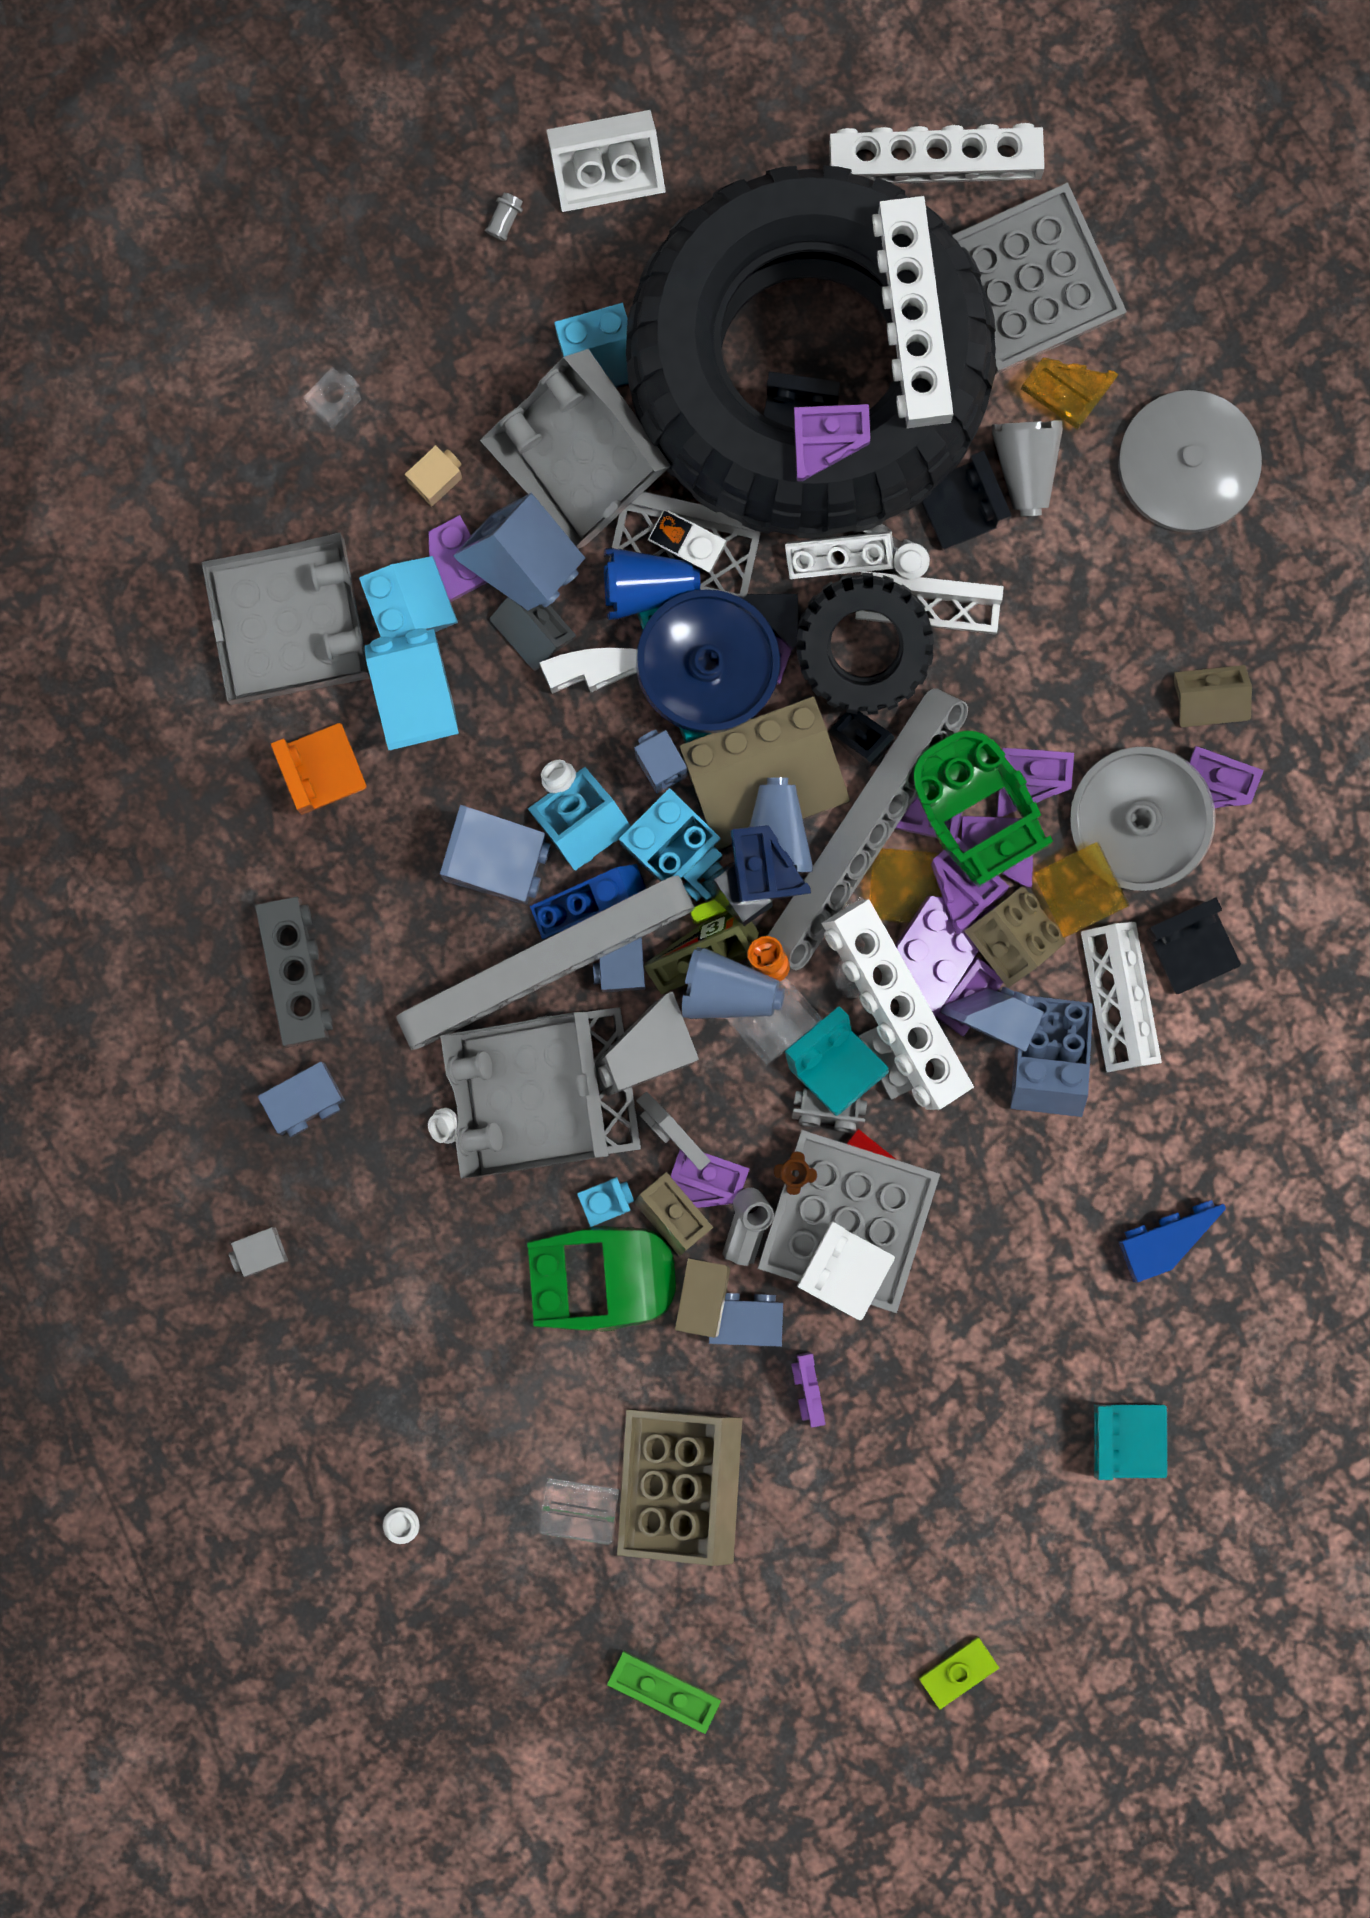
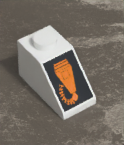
[648,510,727,574]

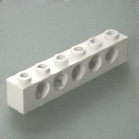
[829,123,1044,184]
[872,196,953,428]
[821,899,974,1110]

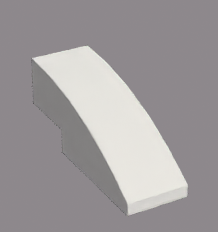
[539,647,637,694]

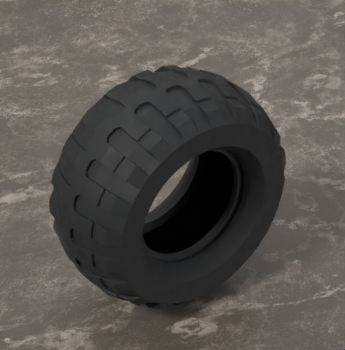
[626,165,996,539]

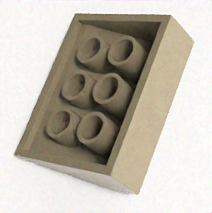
[679,696,850,850]
[617,1410,742,1566]

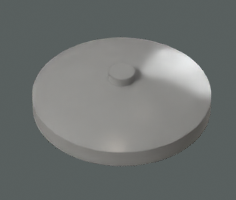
[1118,390,1262,533]
[1070,747,1216,891]

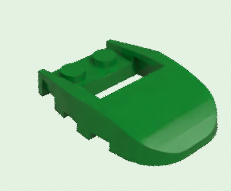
[914,731,1053,888]
[527,1225,676,1332]

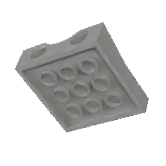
[952,183,1127,375]
[480,349,671,549]
[202,533,370,705]
[440,1012,608,1179]
[757,1130,940,1313]

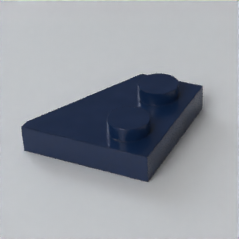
[731,825,811,903]

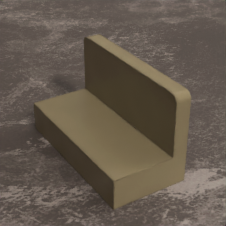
[1174,665,1252,727]
[634,1172,713,1256]
[675,1258,730,1338]

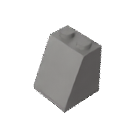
[595,992,699,1096]

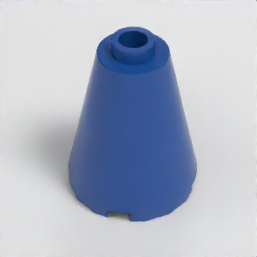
[604,548,700,620]

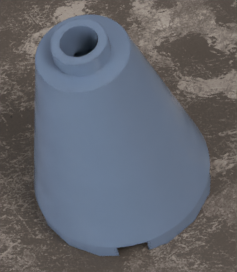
[750,778,813,872]
[682,947,785,1019]

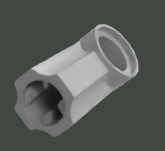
[722,1188,774,1266]

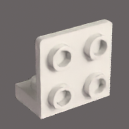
[797,1222,895,1320]

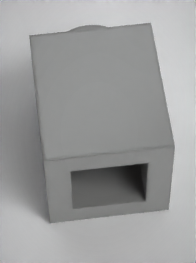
[229,1227,288,1277]

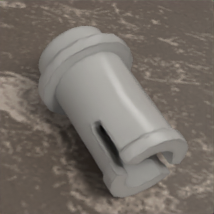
[485,192,523,241]

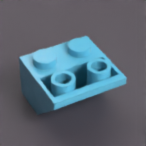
[619,788,721,882]

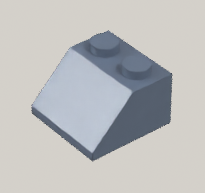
[940,987,1044,1052]

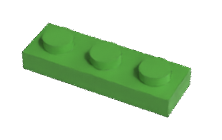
[607,1650,721,1734]

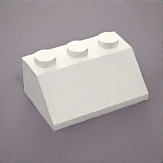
[547,110,666,212]

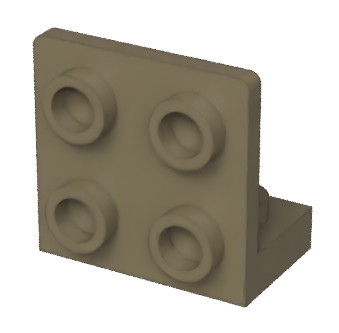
[965,886,1066,988]

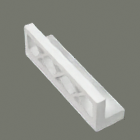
[855,571,1004,634]
[1081,922,1162,1072]

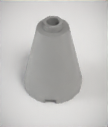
[992,420,1063,516]

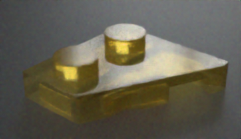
[1021,357,1119,430]

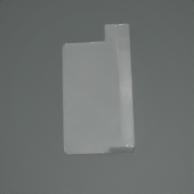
[539,1478,620,1545]

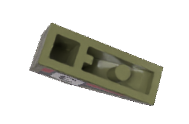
[644,911,759,995]

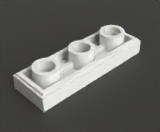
[785,531,895,579]

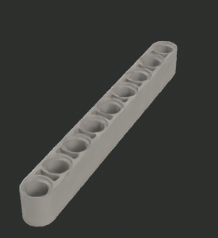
[768,688,968,970]
[396,875,695,1050]

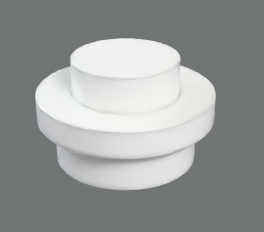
[894,543,930,579]
[541,759,576,793]
[428,1108,458,1144]
[383,1507,420,1544]

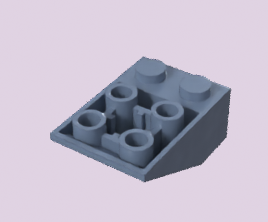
[1010,995,1093,1117]

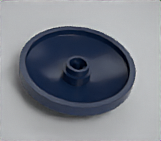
[636,589,780,733]

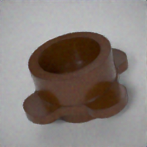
[774,1151,817,1195]

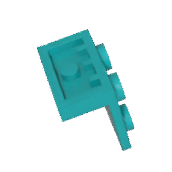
[785,1006,889,1116]
[1094,1404,1167,1480]

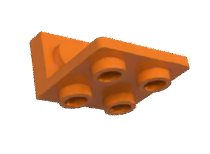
[271,723,367,815]

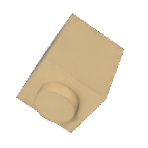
[405,445,462,507]

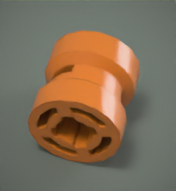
[747,936,790,982]

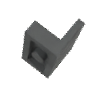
[490,597,577,671]

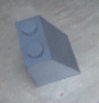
[453,492,585,611]
[440,805,551,905]

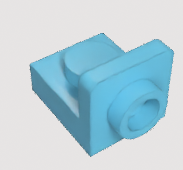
[682,846,723,902]
[577,1177,634,1227]

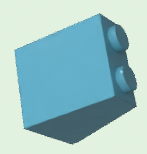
[364,628,459,751]

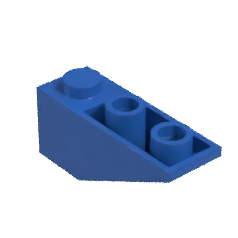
[530,864,646,940]
[1118,1200,1226,1283]

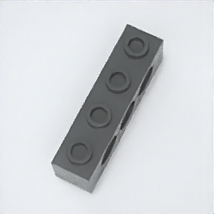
[255,896,333,1048]

